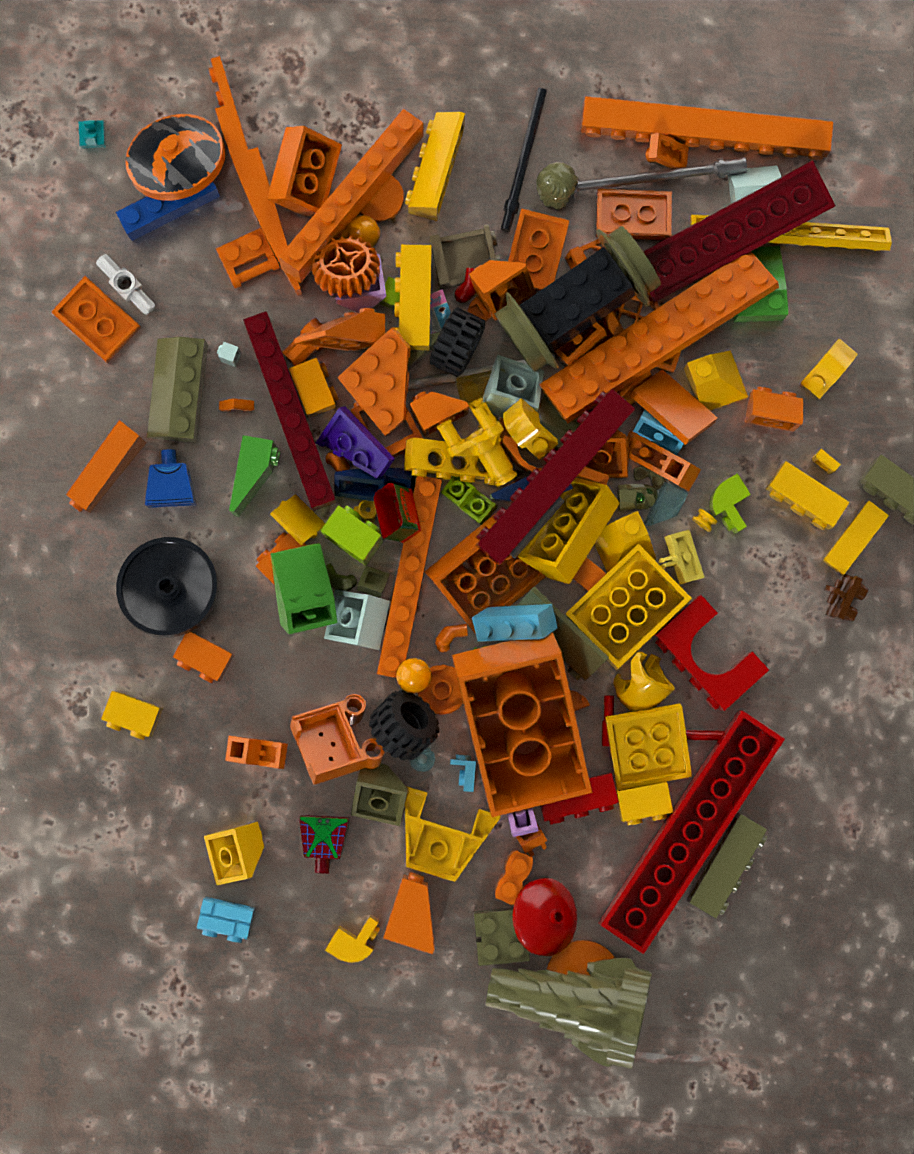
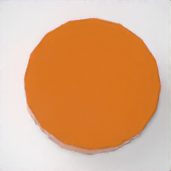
[360,175,404,222]
[418,664,463,715]

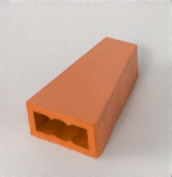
[66,420,147,513]

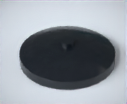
[116,537,219,638]

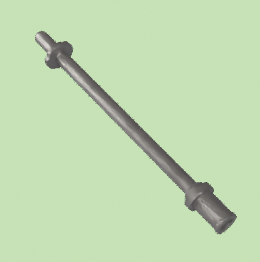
[573,157,747,198]

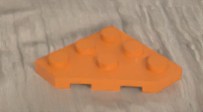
[337,327,411,436]

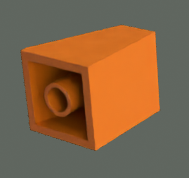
[383,872,435,954]

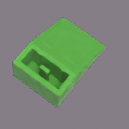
[270,543,337,634]

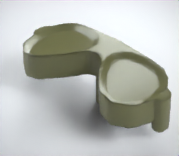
[633,466,667,490]

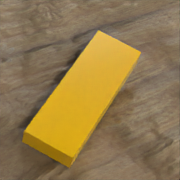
[822,501,889,576]

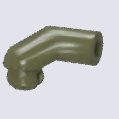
[326,563,357,591]

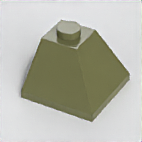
[351,764,408,826]

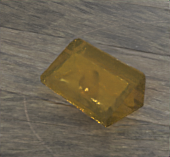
[456,369,505,404]

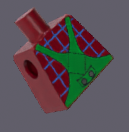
[299,815,349,874]

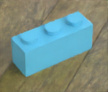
[472,604,557,642]

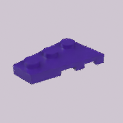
[315,406,395,478]

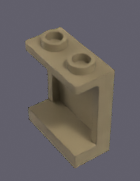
[430,224,501,290]

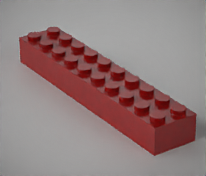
[598,710,785,955]

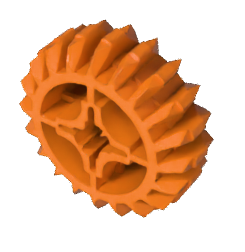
[312,235,380,299]

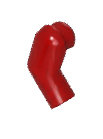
[454,268,476,303]

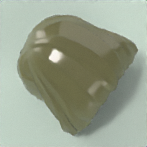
[536,162,578,210]

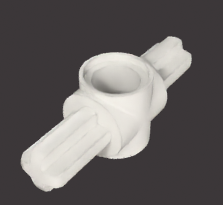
[96,254,155,315]

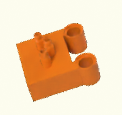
[290,694,385,785]

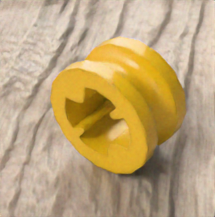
[692,509,717,532]

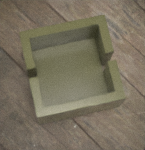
[473,907,530,966]

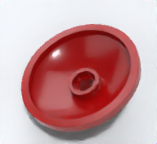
[513,878,577,956]

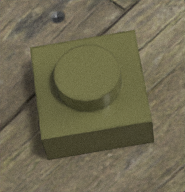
[357,565,390,598]

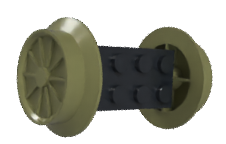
[495,226,661,373]

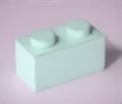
[217,342,241,367]

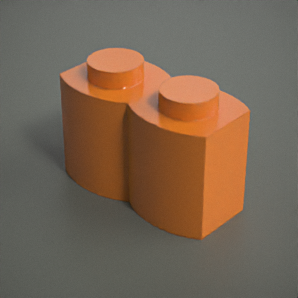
[495,849,533,905]

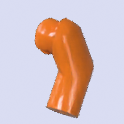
[325,452,350,472]
[435,624,468,653]

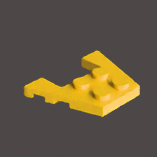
[405,786,501,882]

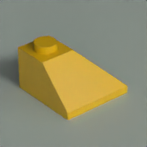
[684,350,748,411]
[594,511,656,573]
[204,822,264,885]

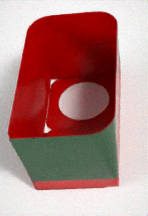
[374,483,422,543]

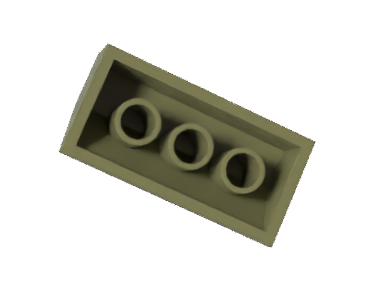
[147,337,208,443]
[516,586,609,681]

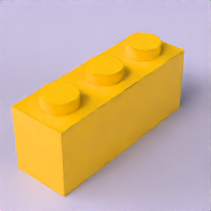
[766,461,850,530]

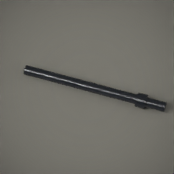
[501,88,547,232]

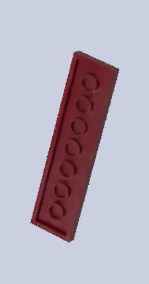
[643,160,836,303]

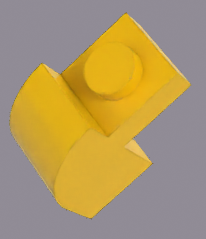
[801,338,858,399]
[503,398,558,460]
[325,915,380,963]

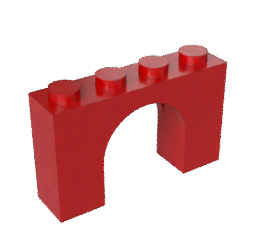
[654,595,769,711]

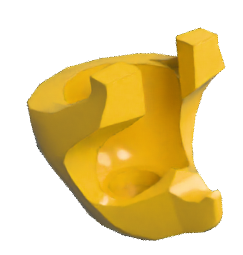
[613,652,675,712]

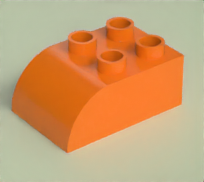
[452,632,592,817]

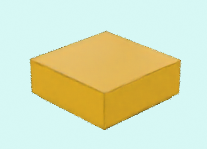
[811,449,841,474]

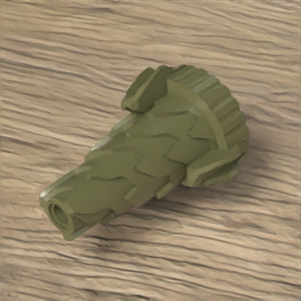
[485,958,652,1069]

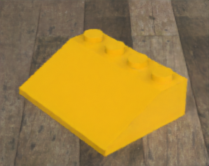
[565,543,692,671]

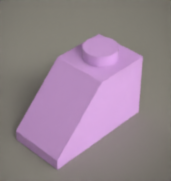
[507,808,538,837]

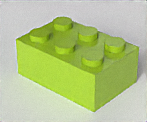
[320,505,383,566]

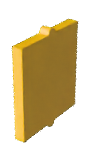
[270,494,325,545]

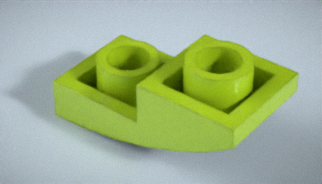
[441,476,498,525]

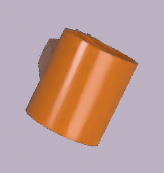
[282,318,323,366]

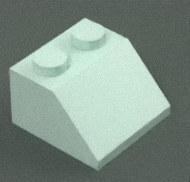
[728,165,782,203]
[483,355,544,417]
[324,590,390,650]

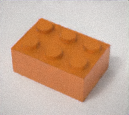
[267,126,342,217]

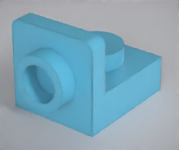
[450,754,476,792]

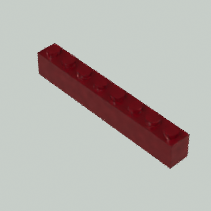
[243,311,337,511]
[475,389,635,565]

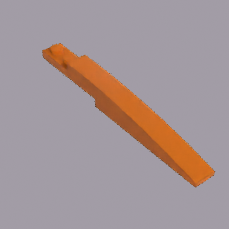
[208,56,302,296]

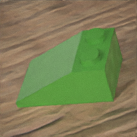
[733,246,788,322]
[229,435,280,517]

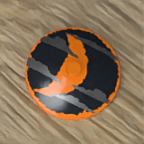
[125,114,225,201]

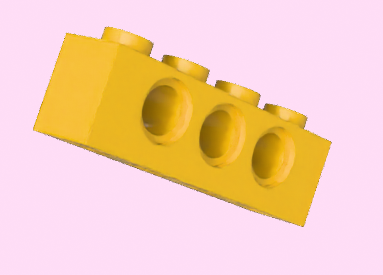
[404,437,510,485]

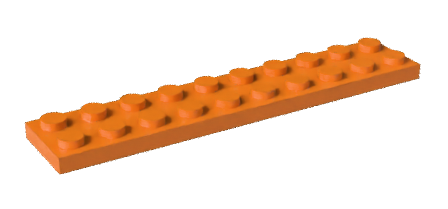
[539,252,779,424]

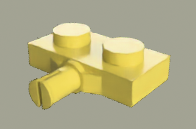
[659,530,705,585]

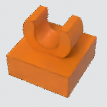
[516,822,547,856]

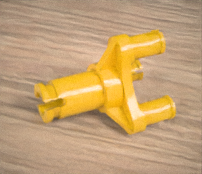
[437,397,518,487]

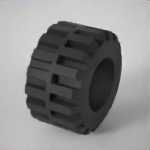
[430,307,485,377]
[369,690,440,761]

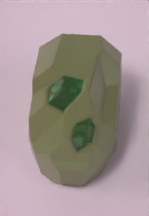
[617,484,658,512]

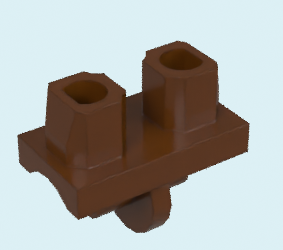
[824,574,869,621]

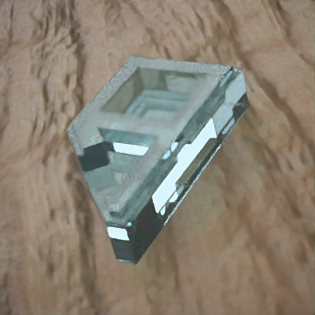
[644,482,688,526]

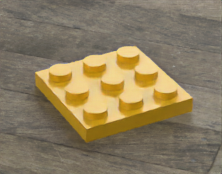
[605,703,692,790]

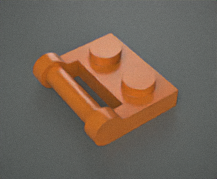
[216,228,280,289]

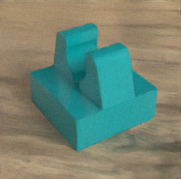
[79,120,106,149]

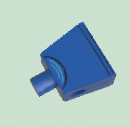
[145,449,197,508]

